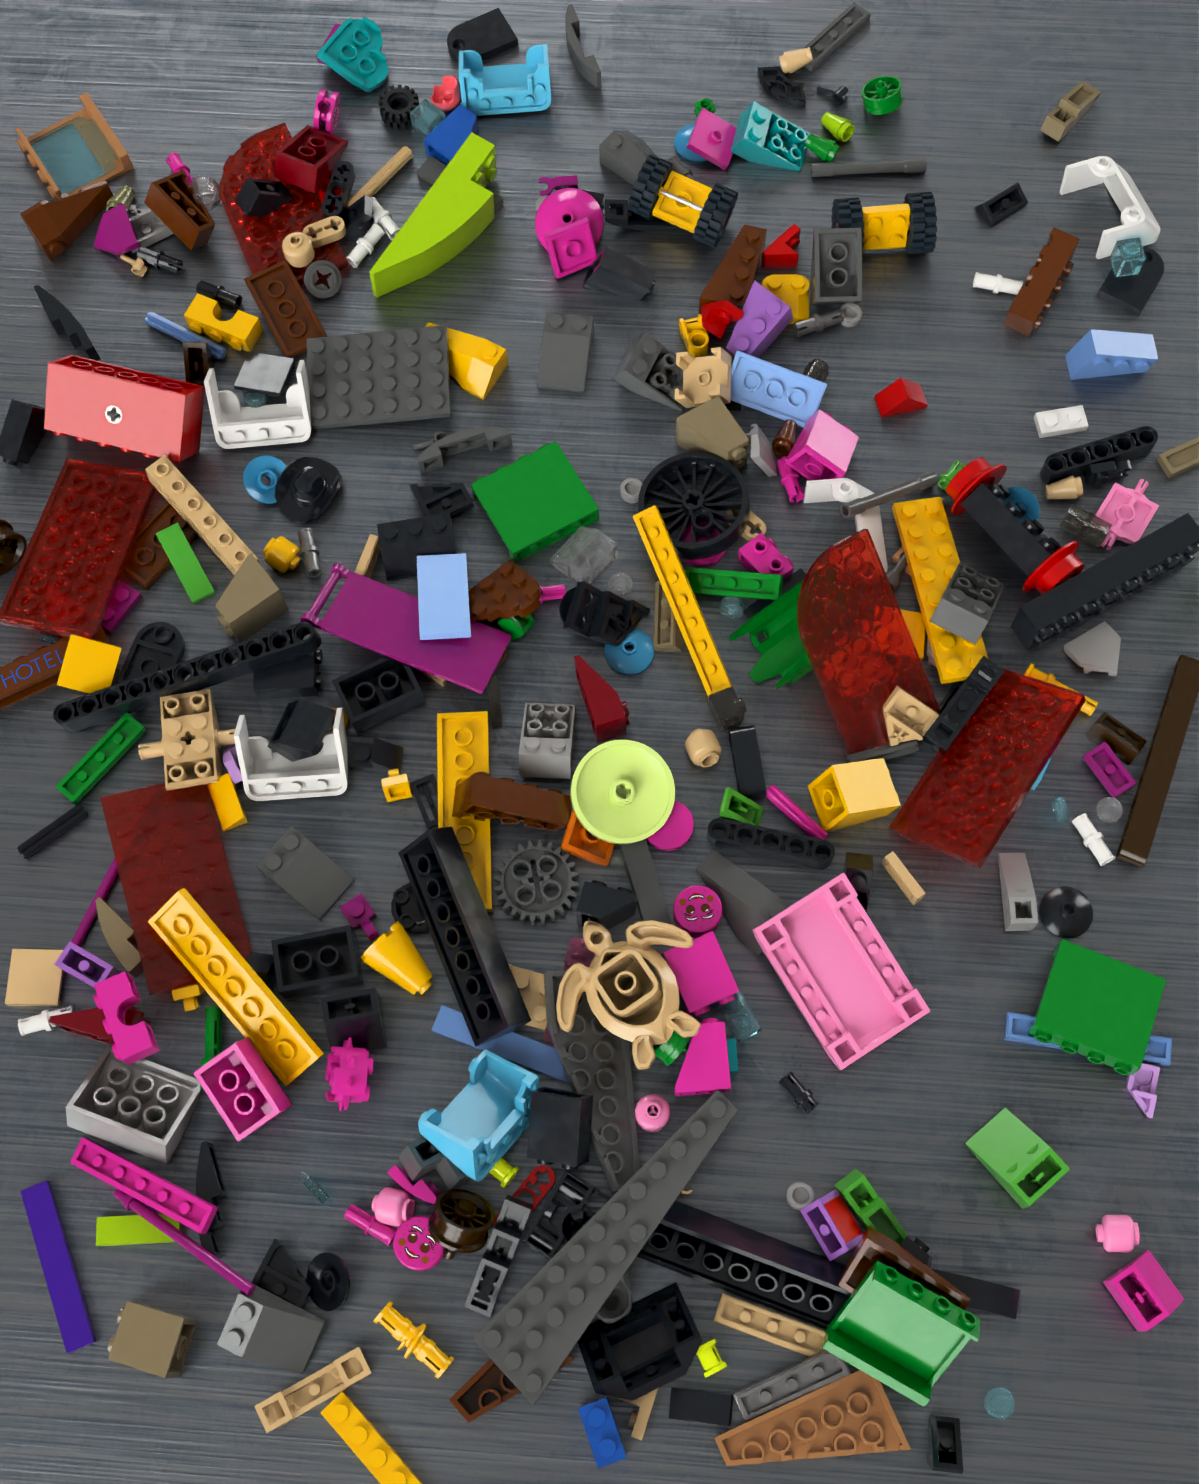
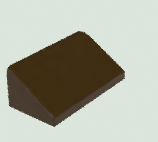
[1087,712,1147,765]

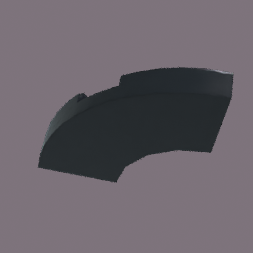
[757,66,806,107]

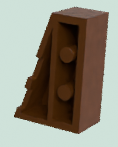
[144,170,215,251]

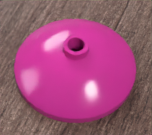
[535,188,604,251]

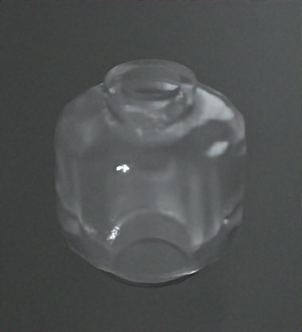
[190,175,221,212]

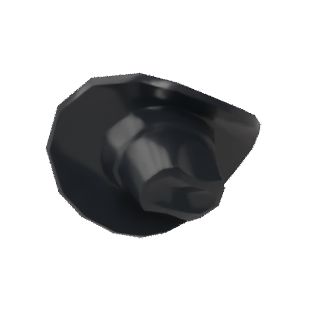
[275,457,342,524]

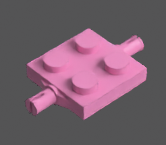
[1091,479,1160,550]

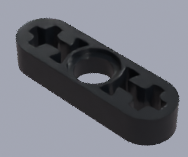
[321,161,355,219]

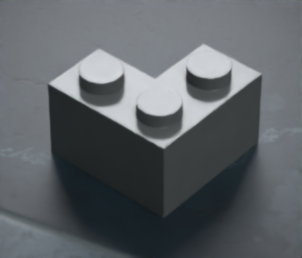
[398,1136,472,1190]

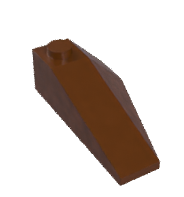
[20,180,113,260]
[838,1226,970,1310]

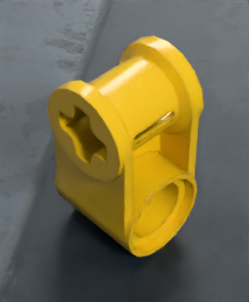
[678,314,709,358]

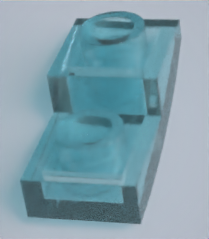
[715,984,762,1043]

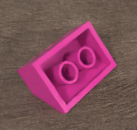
[193,1037,292,1142]

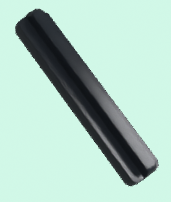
[17,804,88,859]

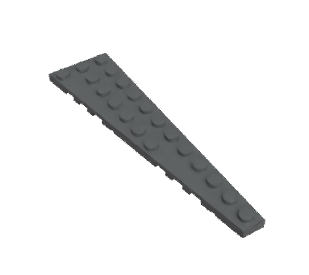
[473,1090,738,1405]

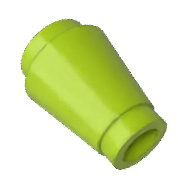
[821,112,855,142]

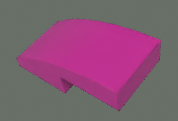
[387,1165,441,1205]

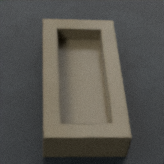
[1156,437,1199,479]

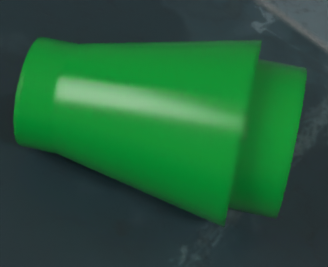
[804,134,840,162]

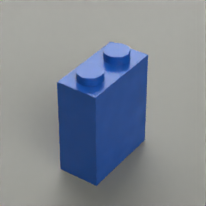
[578,1396,627,1469]

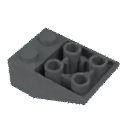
[613,332,684,411]
[929,563,1005,645]

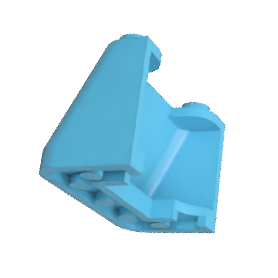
[459,44,551,116]
[418,1049,539,1182]

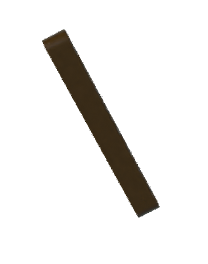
[1116,654,1199,868]

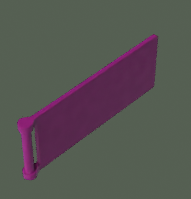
[300,563,511,694]

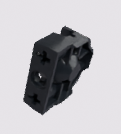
[522,1169,611,1261]

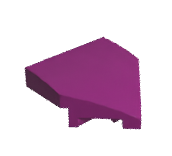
[94,204,141,258]

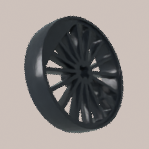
[638,452,750,560]

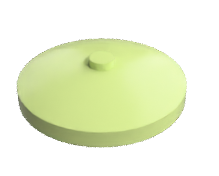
[570,740,675,844]

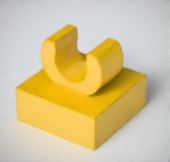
[381,768,412,803]
[171,982,205,1011]

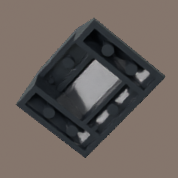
[578,1282,703,1401]

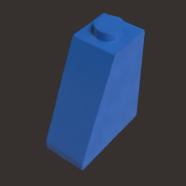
[424,105,479,165]

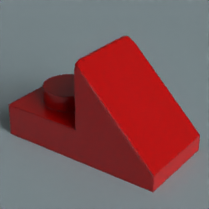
[761,224,801,268]
[701,300,744,339]

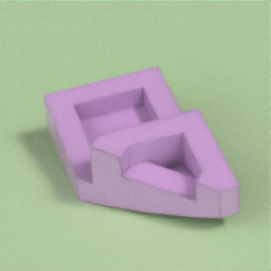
[223,744,242,784]
[1126,1063,1161,1119]

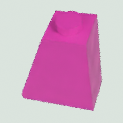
[674,1018,731,1097]

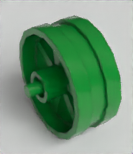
[861,75,904,115]
[653,1031,691,1066]

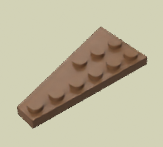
[714,1370,911,1466]

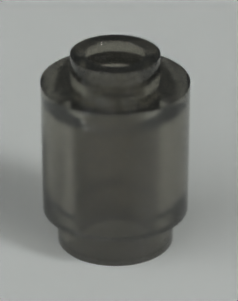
[802,359,829,382]

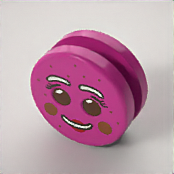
[313,89,341,135]
[673,885,722,938]
[393,1216,445,1271]

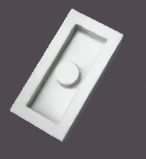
[1034,405,1089,438]

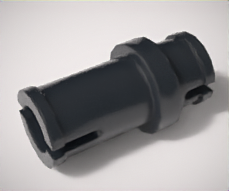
[779,1072,819,1115]

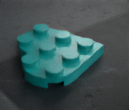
[317,17,388,93]

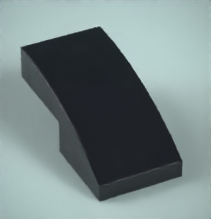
[669,1388,733,1426]

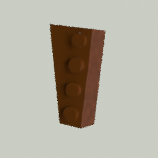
[1004,227,1079,337]
[449,1354,575,1423]

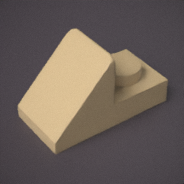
[618,1388,658,1440]

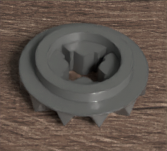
[304,260,341,298]

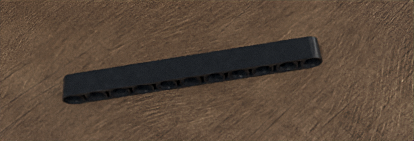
[53,622,321,732]

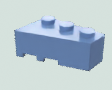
[1065,329,1158,380]

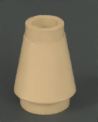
[779,47,814,74]
[1045,475,1083,500]

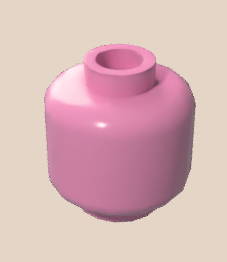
[635,1094,671,1132]
[372,1187,415,1227]
[1096,1215,1139,1253]

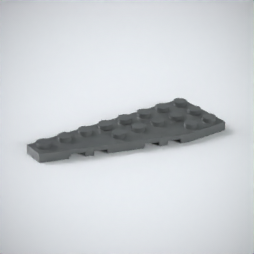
[543,971,640,1192]

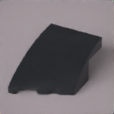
[563,581,650,646]

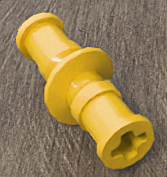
[373,1301,454,1379]

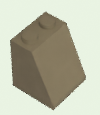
[676,396,749,470]
[215,553,289,643]
[107,1301,198,1378]

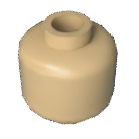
[282,232,315,268]
[685,729,722,767]

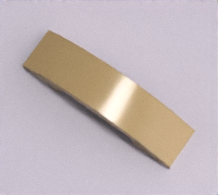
[254,1347,372,1433]

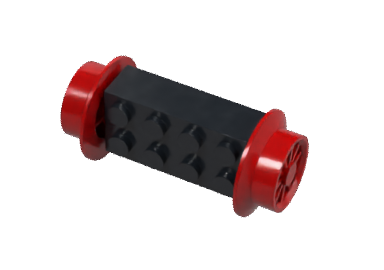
[946,457,1085,595]

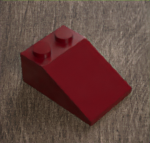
[274,125,348,193]
[574,655,630,743]
[48,1006,151,1045]

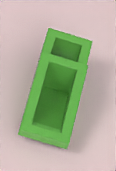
[155,522,215,604]
[834,1169,908,1245]

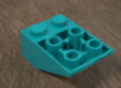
[730,101,810,171]

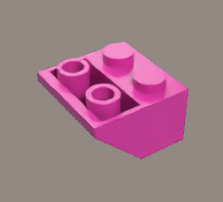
[1102,1249,1184,1332]

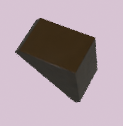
[183,342,215,386]

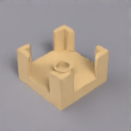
[675,347,732,408]

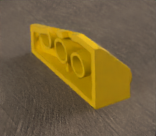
[425,322,508,400]

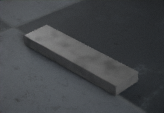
[733,1350,850,1423]

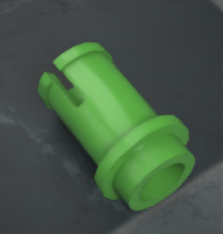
[938,460,966,491]

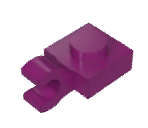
[539,175,578,196]
[339,893,380,941]

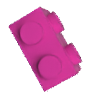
[738,533,793,581]

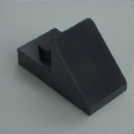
[337,195,373,237]
[349,738,404,773]
[927,1415,963,1474]

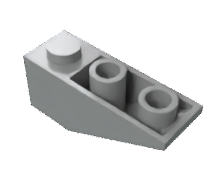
[998,853,1038,931]

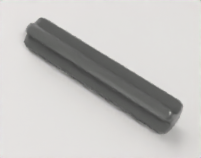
[845,739,919,763]

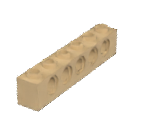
[145,455,260,576]

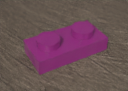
[90,581,143,634]
[1082,742,1137,799]

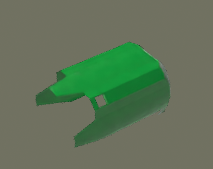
[729,564,864,690]

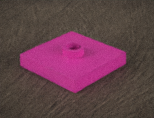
[686,108,736,170]
[544,218,598,279]

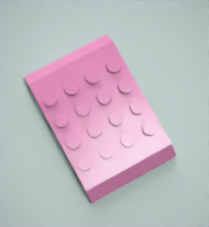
[752,873,931,1070]

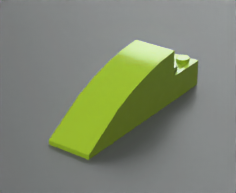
[369,132,497,298]

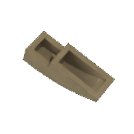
[1040,81,1101,142]
[96,897,151,978]

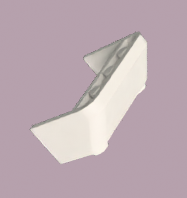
[1060,156,1161,259]
[204,360,312,449]
[803,478,888,585]
[234,708,348,801]

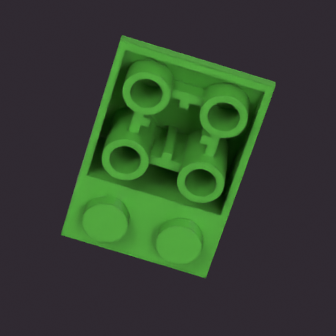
[964,1107,1070,1209]

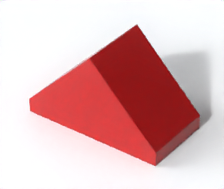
[874,378,928,418]

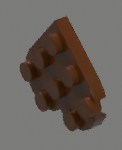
[468,559,543,622]

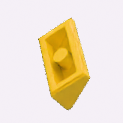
[208,773,248,832]

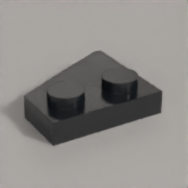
[410,483,474,517]
[251,1239,312,1309]

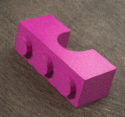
[93,971,160,1065]

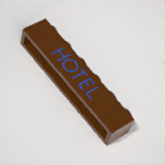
[0,623,112,710]

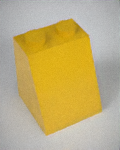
[808,758,901,833]

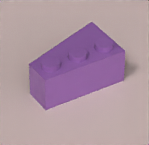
[726,280,793,361]

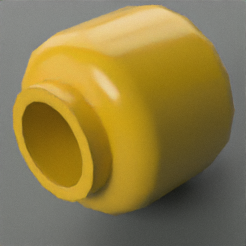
[262,536,301,573]

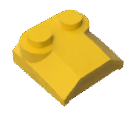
[761,274,810,324]

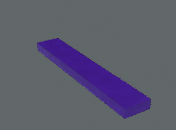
[20,1180,97,1353]

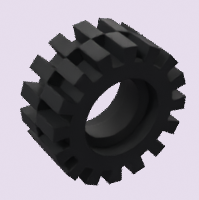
[378,84,421,129]

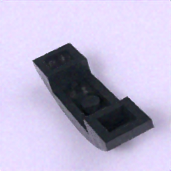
[605,199,680,231]
[924,656,1005,751]
[932,1269,1020,1319]

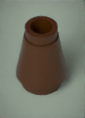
[772,420,797,457]

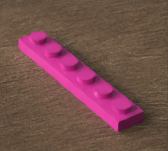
[70,1137,218,1234]

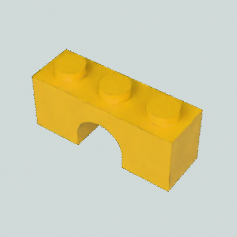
[184,293,263,352]

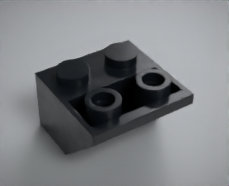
[267,700,336,762]
[576,880,637,930]
[321,988,387,1054]

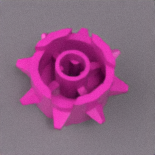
[325,1037,373,1112]

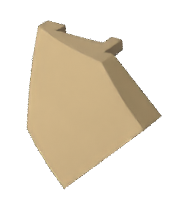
[882,686,939,746]

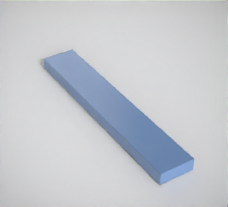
[431,1005,569,1084]
[1004,1012,1172,1067]

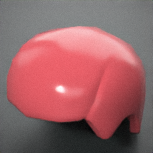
[430,75,462,112]

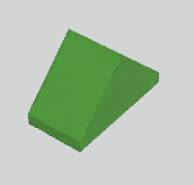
[719,787,764,826]

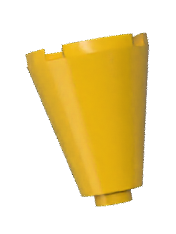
[359,921,433,995]

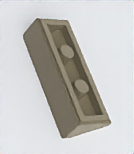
[653,581,684,652]

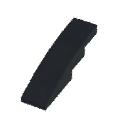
[34,285,100,361]
[196,1141,228,1259]
[464,1195,533,1318]

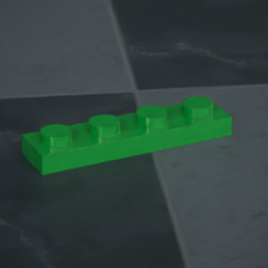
[685,567,783,601]
[55,712,147,805]

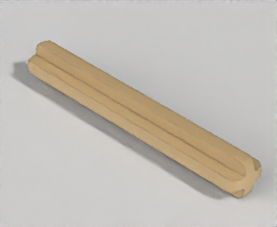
[347,146,413,208]

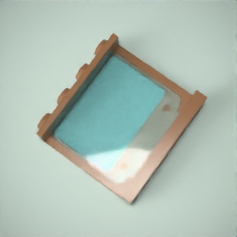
[15,92,134,199]

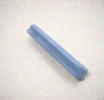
[145,312,227,360]

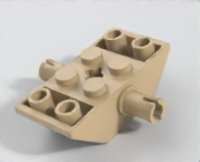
[138,689,236,791]

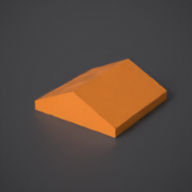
[561,809,615,866]

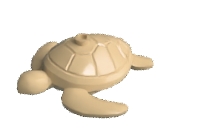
[556,920,701,1070]

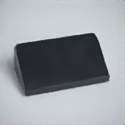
[975,182,1028,226]

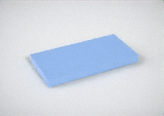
[731,350,827,428]
[417,553,471,640]

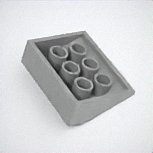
[65,1045,203,1164]

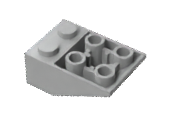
[518,703,576,779]

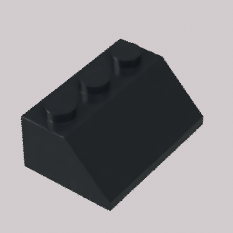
[377,512,457,581]

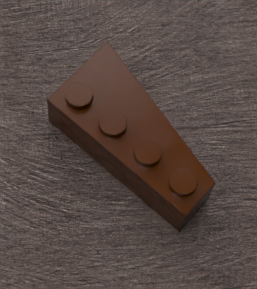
[699,224,767,314]
[452,772,571,832]

